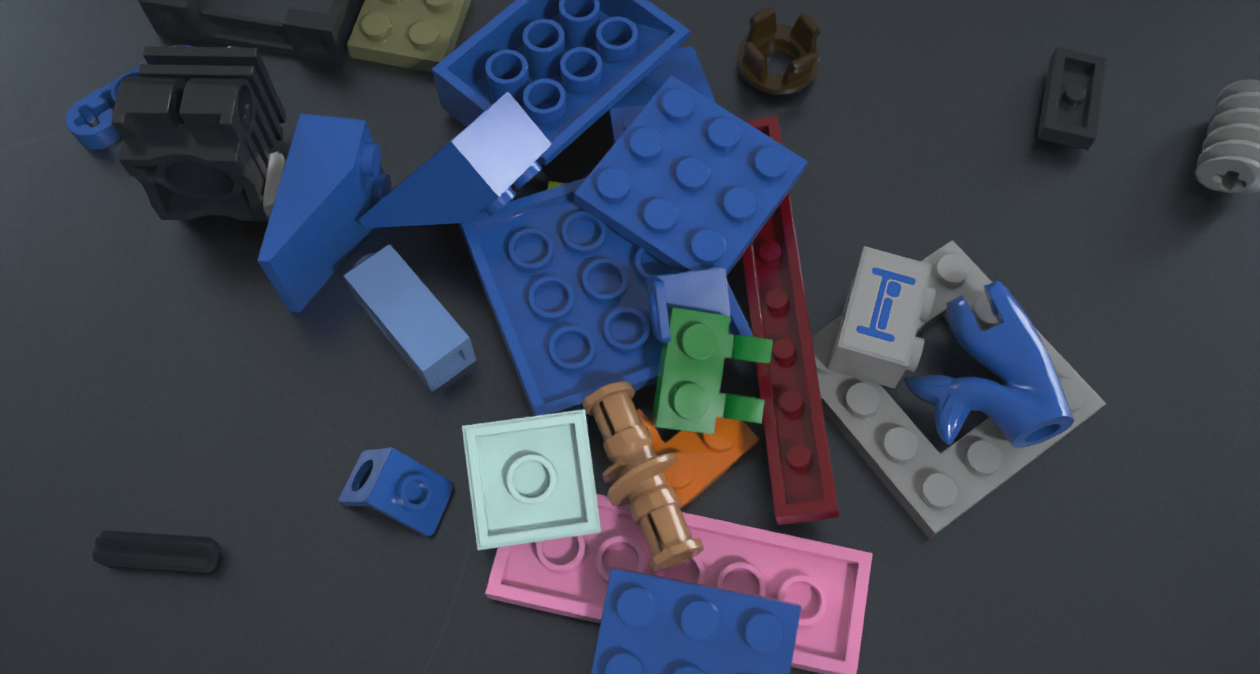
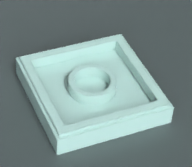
[462,409,601,550]

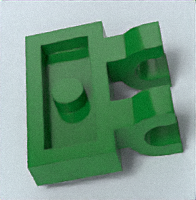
[651,307,773,435]

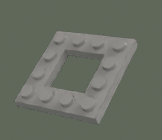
[812,240,1106,539]

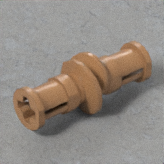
[582,381,704,572]

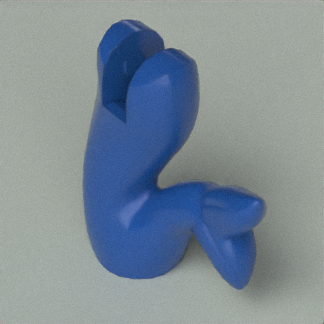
[904,281,1074,448]

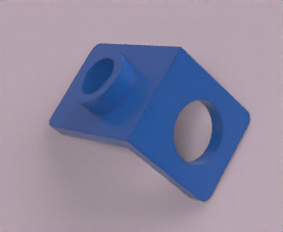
[646,267,731,343]
[338,448,454,536]

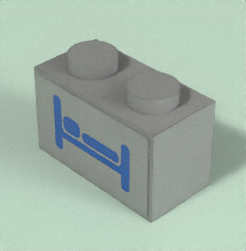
[827,246,936,389]

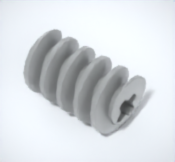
[1194,79,1260,195]

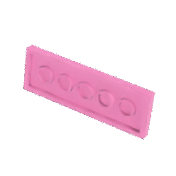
[485,493,873,674]

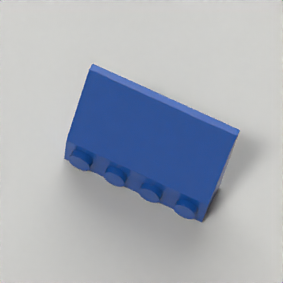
[432,0,690,166]

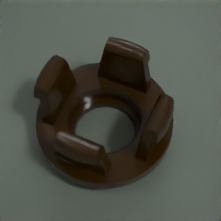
[737,7,820,95]

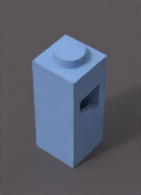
[343,244,476,393]

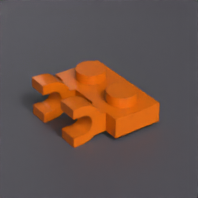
[637,408,760,510]

